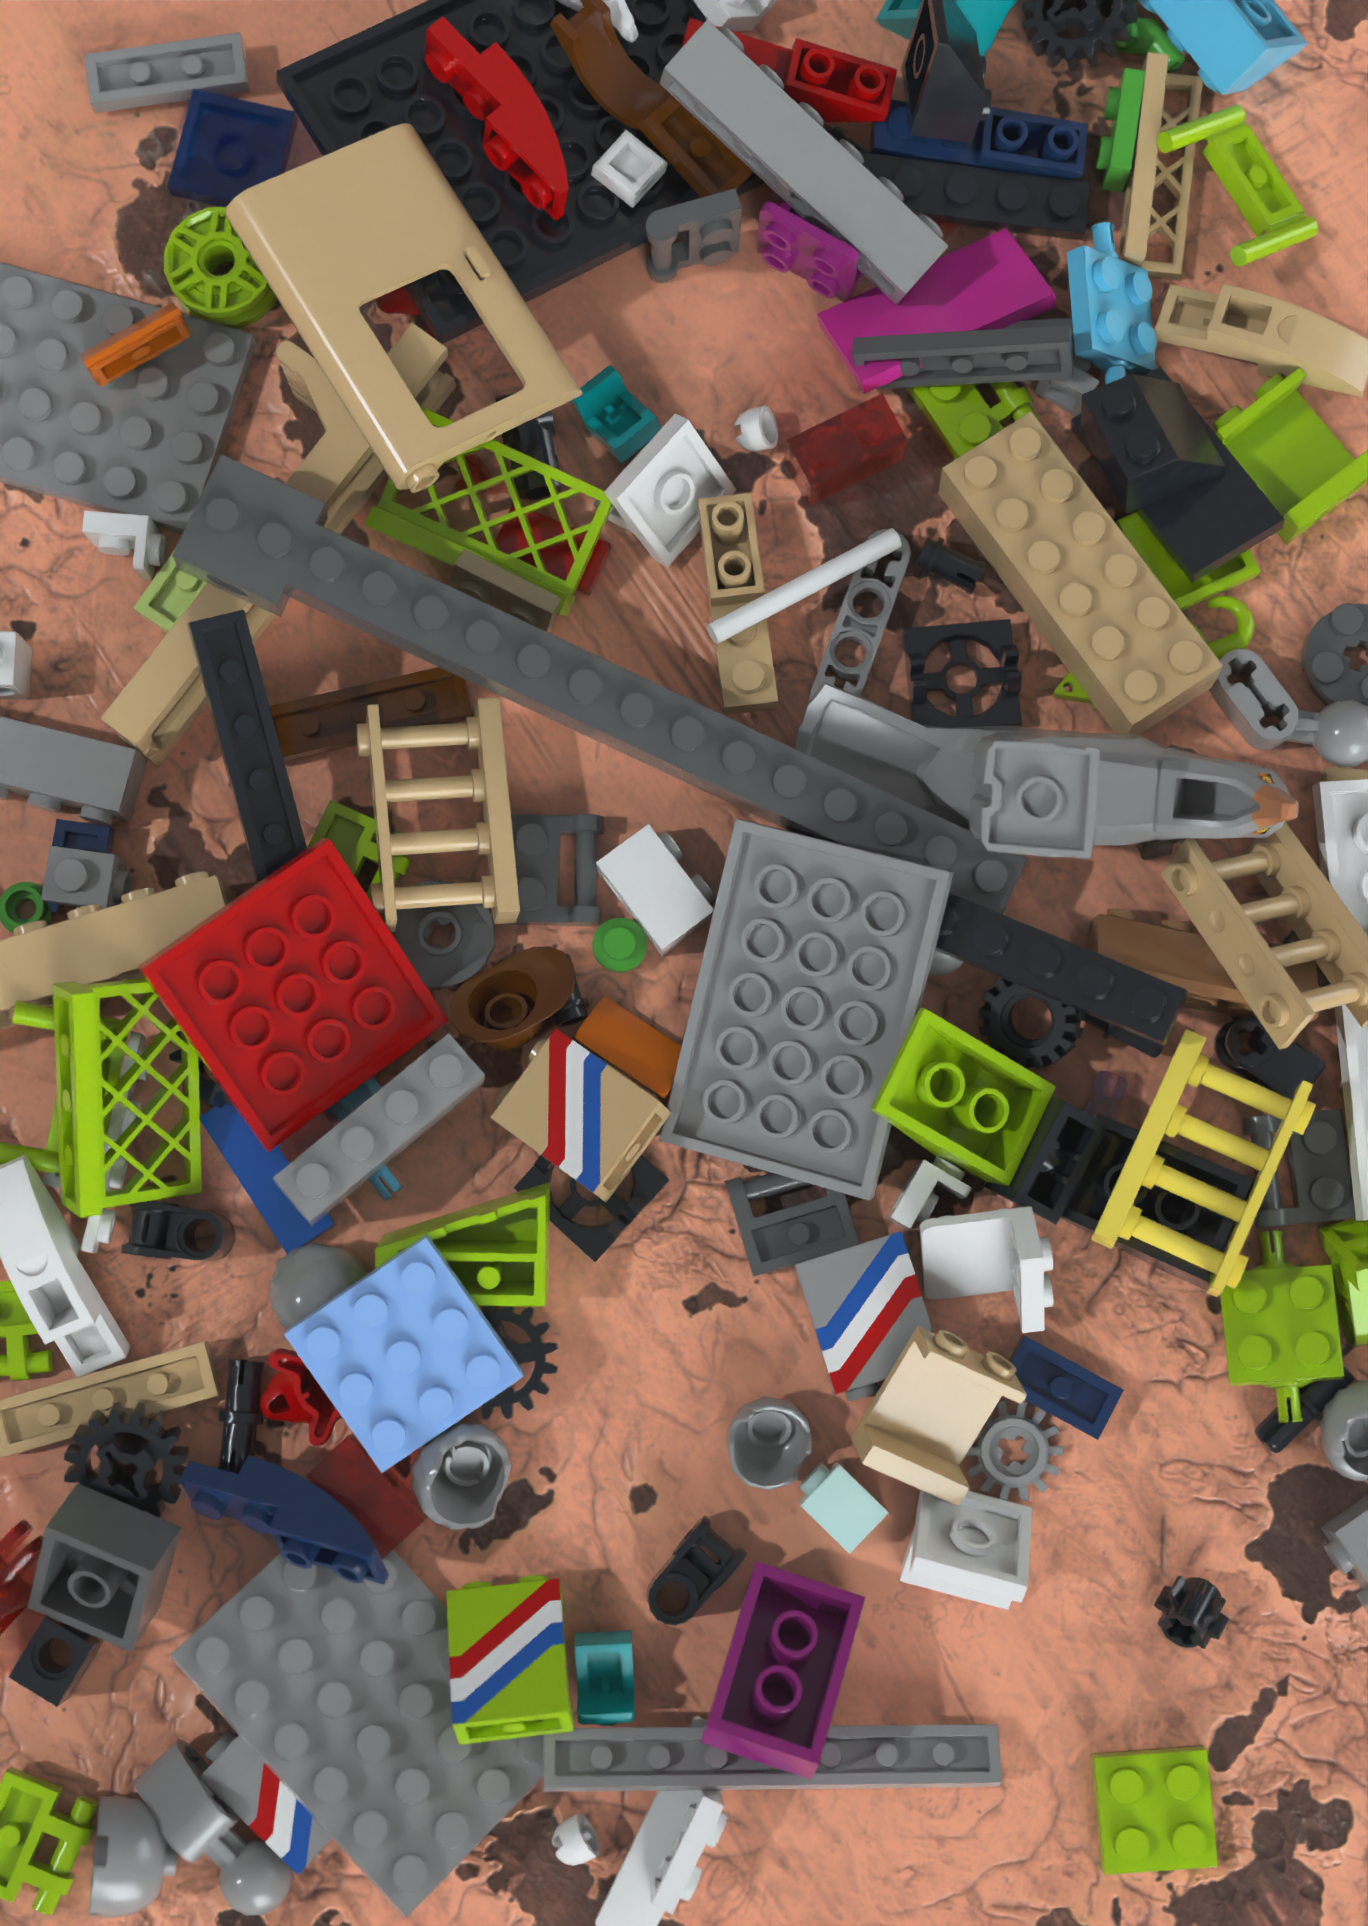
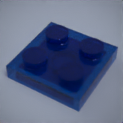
[167,89,298,207]

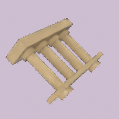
[357,697,520,932]
[1160,822,1368,1050]

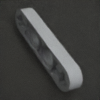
[809,529,911,699]

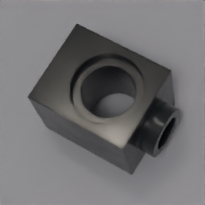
[9,1616,104,1707]

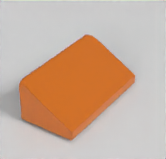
[80,303,192,387]
[573,995,681,1101]

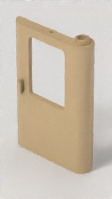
[225,123,582,493]

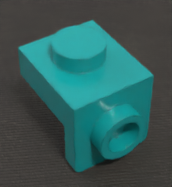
[572,365,662,463]
[575,1630,635,1726]

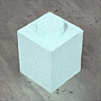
[798,1461,889,1554]

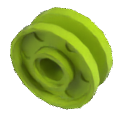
[164,207,277,329]

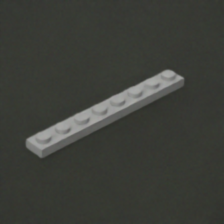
[543,1724,1002,1792]

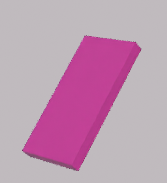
[817,228,1056,394]

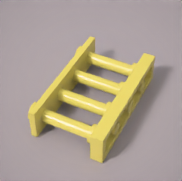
[1091,1029,1316,1297]

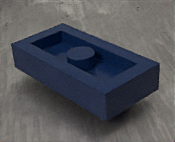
[1009,1335,1124,1440]

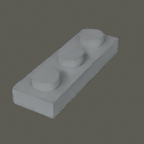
[84,32,250,113]

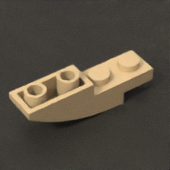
[1155,284,1368,397]
[698,493,778,715]

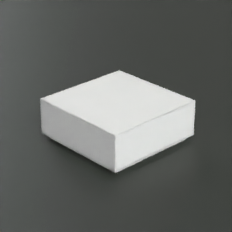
[591,130,668,208]

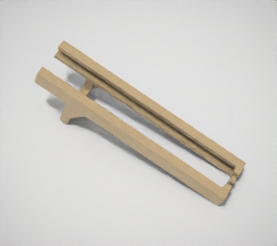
[100,323,456,767]

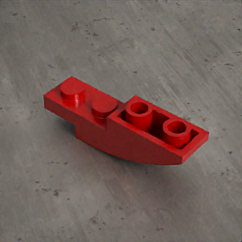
[425,16,569,221]
[681,18,897,123]

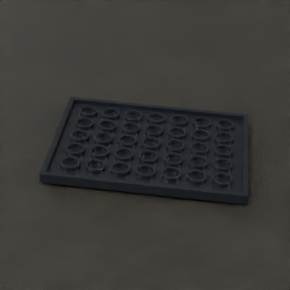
[276,0,765,344]

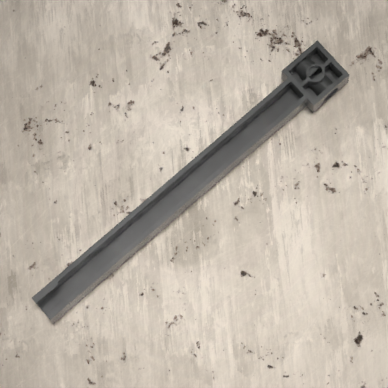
[172,454,1027,914]

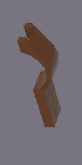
[550,0,754,198]

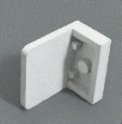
[920,1206,1053,1333]

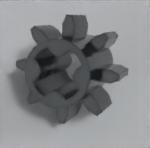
[1154,1576,1229,1649]

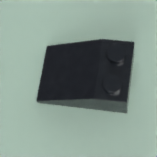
[1060,1113,1254,1291]

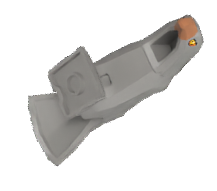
[795,682,1299,859]

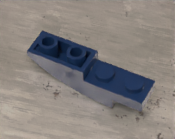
[869,99,1088,179]
[179,1455,389,1585]

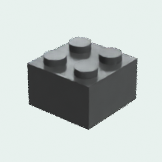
[27,1483,181,1652]

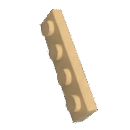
[0,1341,222,1458]

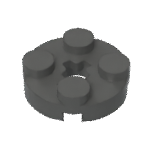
[1301,603,1368,706]
[391,880,495,990]

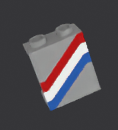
[792,1231,934,1401]
[200,1729,332,1875]

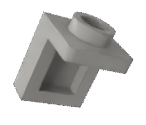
[41,846,132,909]

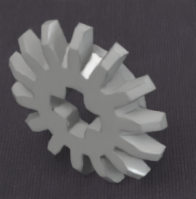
[965,1401,1063,1502]

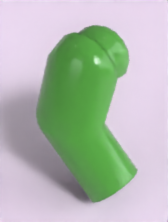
[1113,18,1185,73]

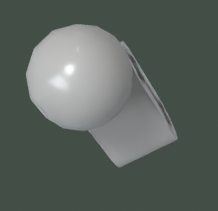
[1209,649,1368,768]
[134,1739,293,1916]

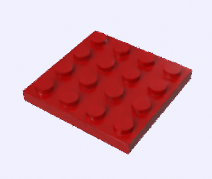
[138,838,448,1152]

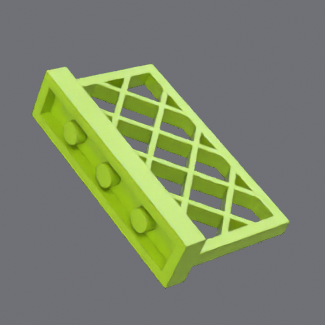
[364,406,613,616]
[53,978,202,1218]

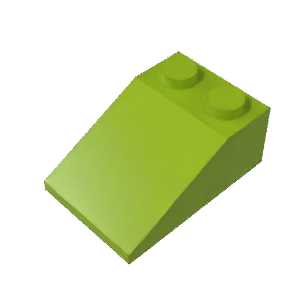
[871,1008,1056,1186]

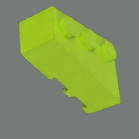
[375,1182,550,1307]

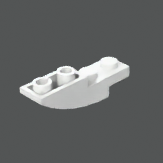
[0,1154,131,1377]

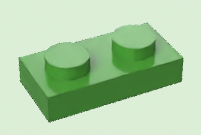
[1096,68,1146,193]

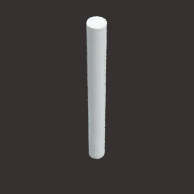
[707,528,902,644]

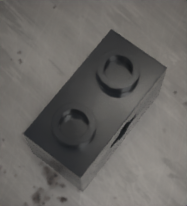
[984,1096,1108,1225]

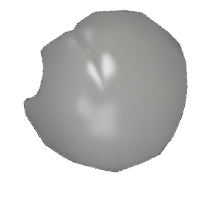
[726,1396,812,1490]

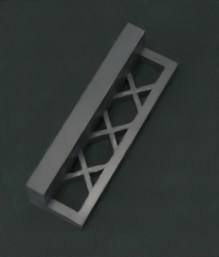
[852,318,1074,390]

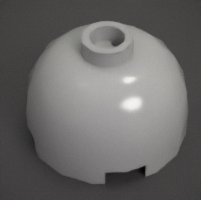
[89,1796,178,1918]

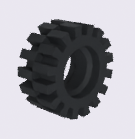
[978,978,1085,1070]

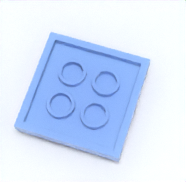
[284,1234,524,1473]

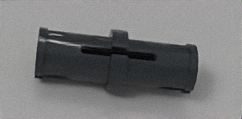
[217,1359,265,1474]

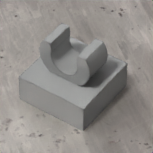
[1034,352,1100,416]

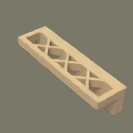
[1118,52,1203,281]

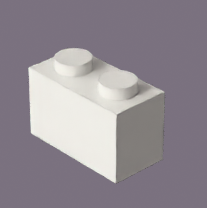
[596,824,716,957]

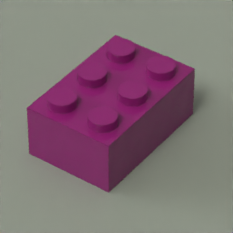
[700,1561,865,1780]

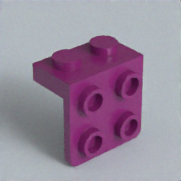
[757,201,864,301]

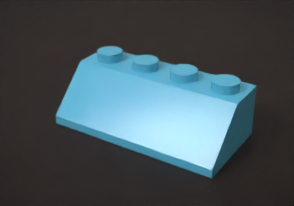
[1138,0,1308,95]

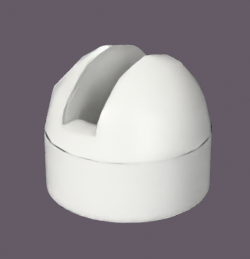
[734,405,778,451]
[552,1813,600,1866]

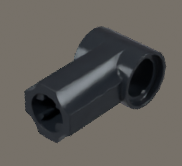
[495,393,562,501]

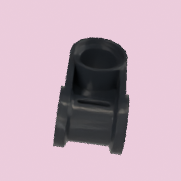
[1214,1017,1326,1099]
[121,1200,235,1261]
[647,1515,747,1626]

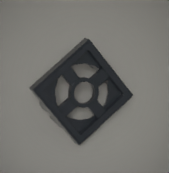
[902,619,1022,728]
[514,1155,669,1262]

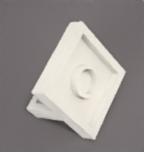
[594,414,737,567]
[899,1490,1032,1610]

